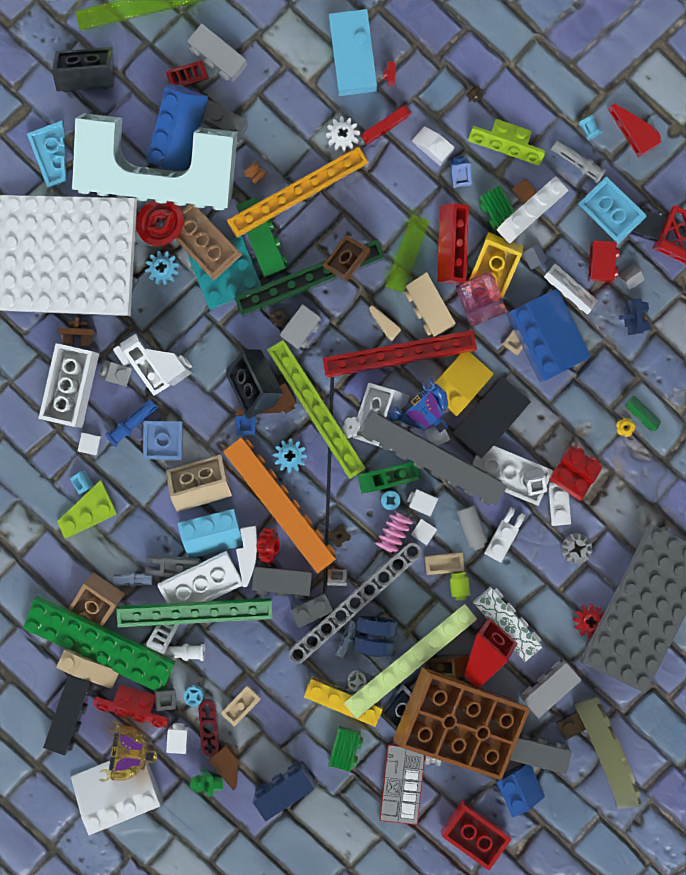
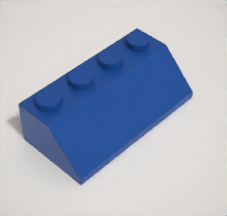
[147,83,208,170]

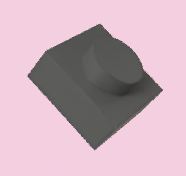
[155,688,176,711]

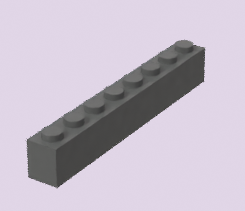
[360,409,507,506]

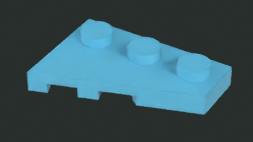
[27,120,67,189]

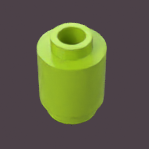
[449,572,470,600]

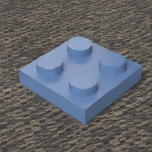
[143,421,183,460]

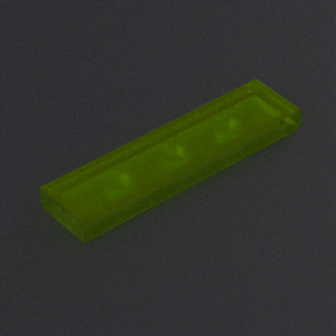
[385,215,430,293]

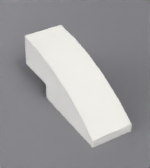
[236,525,258,587]

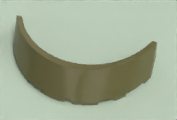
[574,695,642,809]

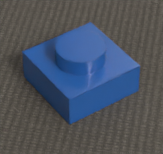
[236,415,256,435]

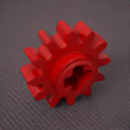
[256,528,280,562]
[572,604,604,639]

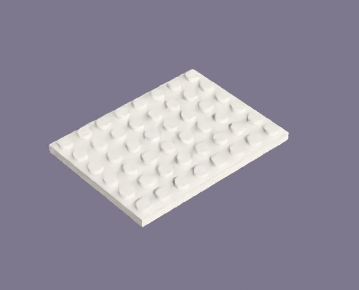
[0,195,137,316]

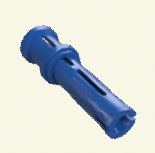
[105,399,158,447]

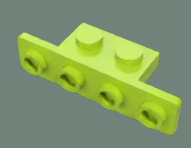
[468,119,546,166]

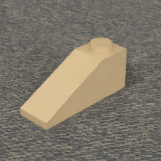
[56,648,119,689]

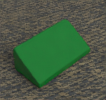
[625,396,661,431]

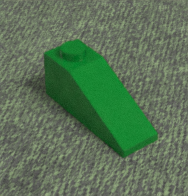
[357,461,421,494]

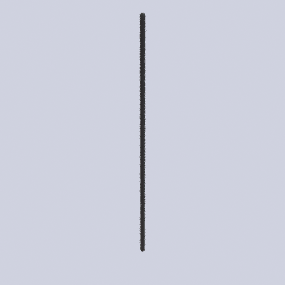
[323,377,334,594]

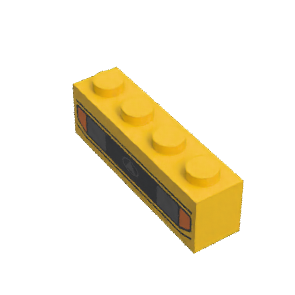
[304,676,383,727]

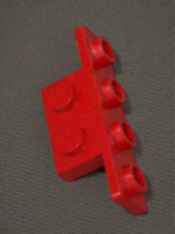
[94,685,169,728]

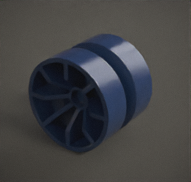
[354,616,398,657]

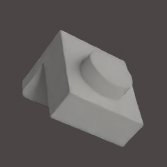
[99,360,132,387]

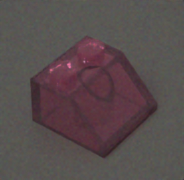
[456,271,508,327]

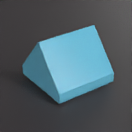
[70,470,94,495]

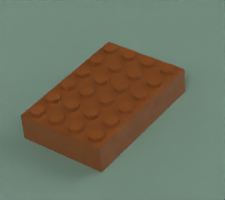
[393,667,530,780]

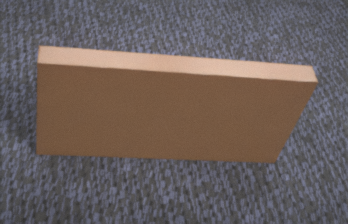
[175,204,242,281]

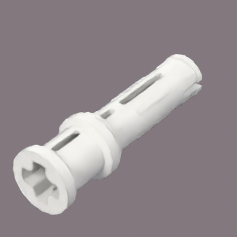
[164,644,205,661]

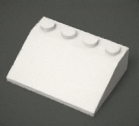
[71,749,163,835]

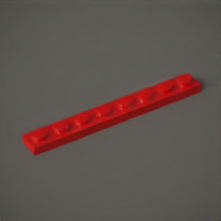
[322,330,477,378]

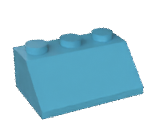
[177,508,243,558]

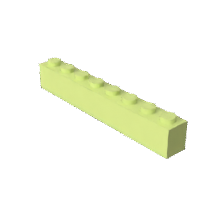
[343,604,477,719]

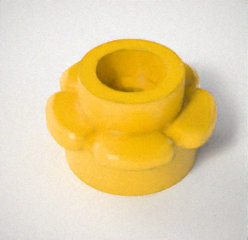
[616,418,635,437]

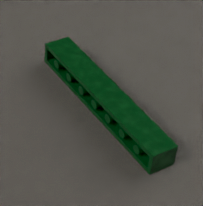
[234,239,385,317]

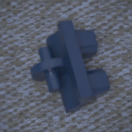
[619,299,650,335]

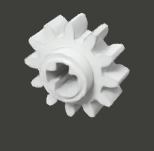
[326,116,360,152]

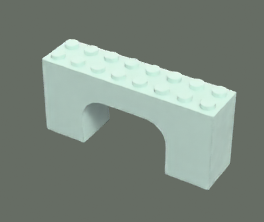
[72,113,238,210]

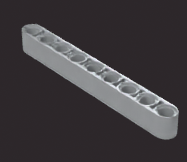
[289,542,421,664]

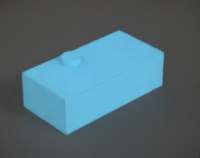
[329,9,377,96]

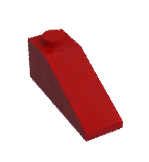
[608,103,661,158]

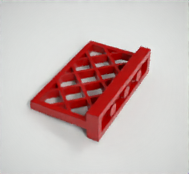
[652,205,686,265]

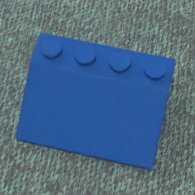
[506,289,591,382]

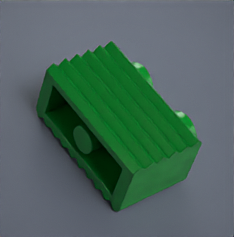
[478,186,515,232]
[328,726,363,772]

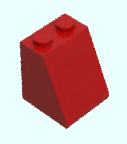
[464,617,518,689]

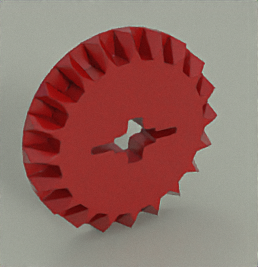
[136,200,185,247]

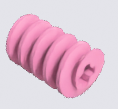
[375,510,413,553]

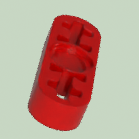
[361,105,412,145]

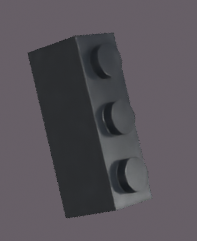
[52,47,115,92]
[226,349,283,419]

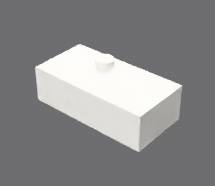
[39,343,99,428]

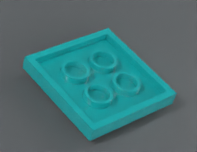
[188,235,262,310]

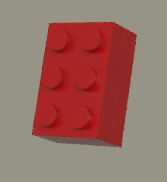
[440,799,512,870]

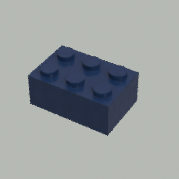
[253,761,315,822]

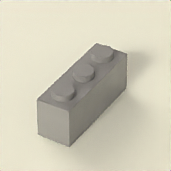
[187,24,248,82]
[521,660,582,718]

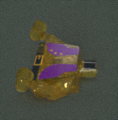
[99,720,157,782]

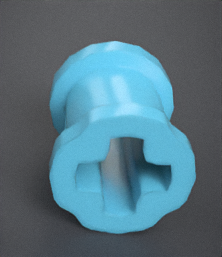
[579,115,603,141]

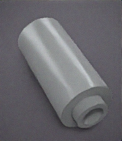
[457,505,488,550]

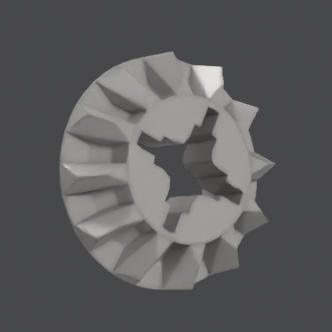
[561,533,593,564]

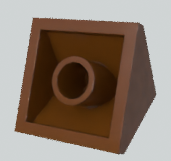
[323,235,370,284]

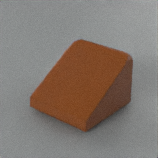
[511,178,537,205]

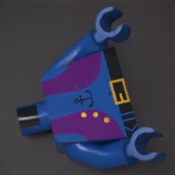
[388,376,449,433]

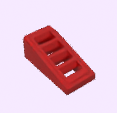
[165,60,209,88]

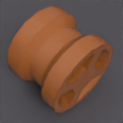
[244,161,268,186]

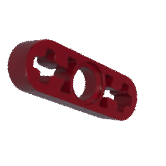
[198,699,219,756]

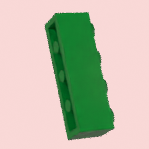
[236,197,288,279]

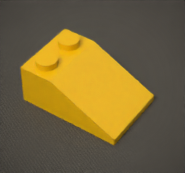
[465,232,524,304]
[434,352,494,416]

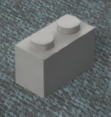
[280,304,322,350]

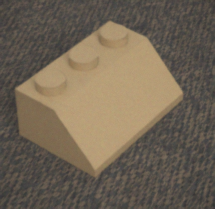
[404,273,456,337]
[166,455,232,512]

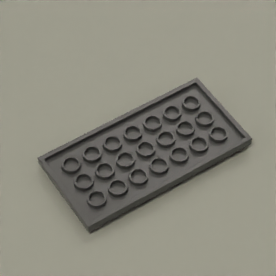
[580,524,686,694]

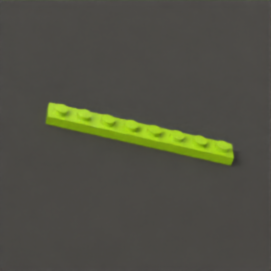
[267,340,366,479]

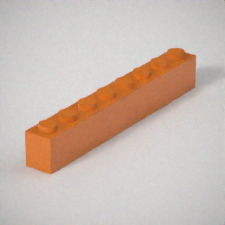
[223,437,336,574]

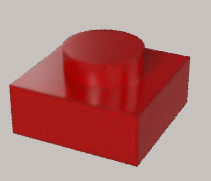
[383,62,396,86]

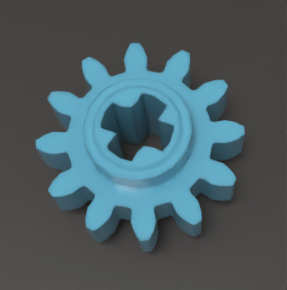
[145,251,180,286]
[273,439,307,473]

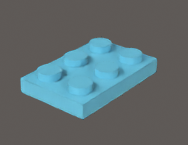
[578,177,647,244]

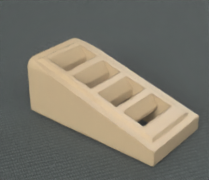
[369,305,401,342]

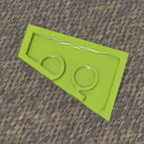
[57,480,118,539]

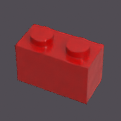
[588,241,619,283]

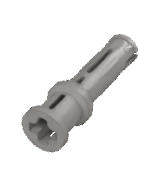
[551,140,607,184]

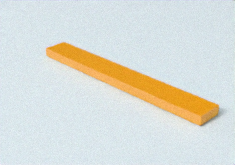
[227,146,369,238]

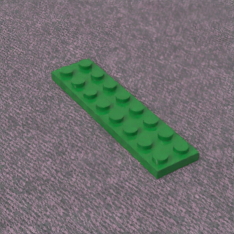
[23,596,176,691]

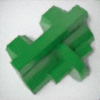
[189,769,223,797]

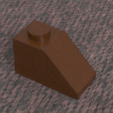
[426,654,469,678]
[208,742,240,790]

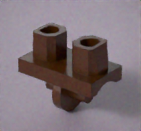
[58,315,97,347]

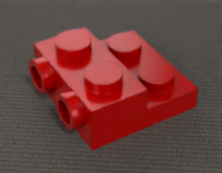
[548,445,603,501]

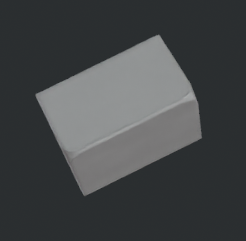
[524,469,547,496]

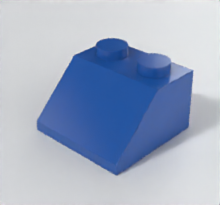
[495,764,545,818]

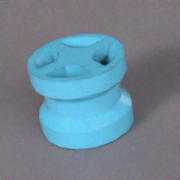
[381,490,400,510]
[184,685,204,706]

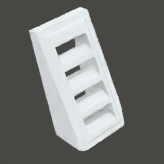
[146,624,179,655]

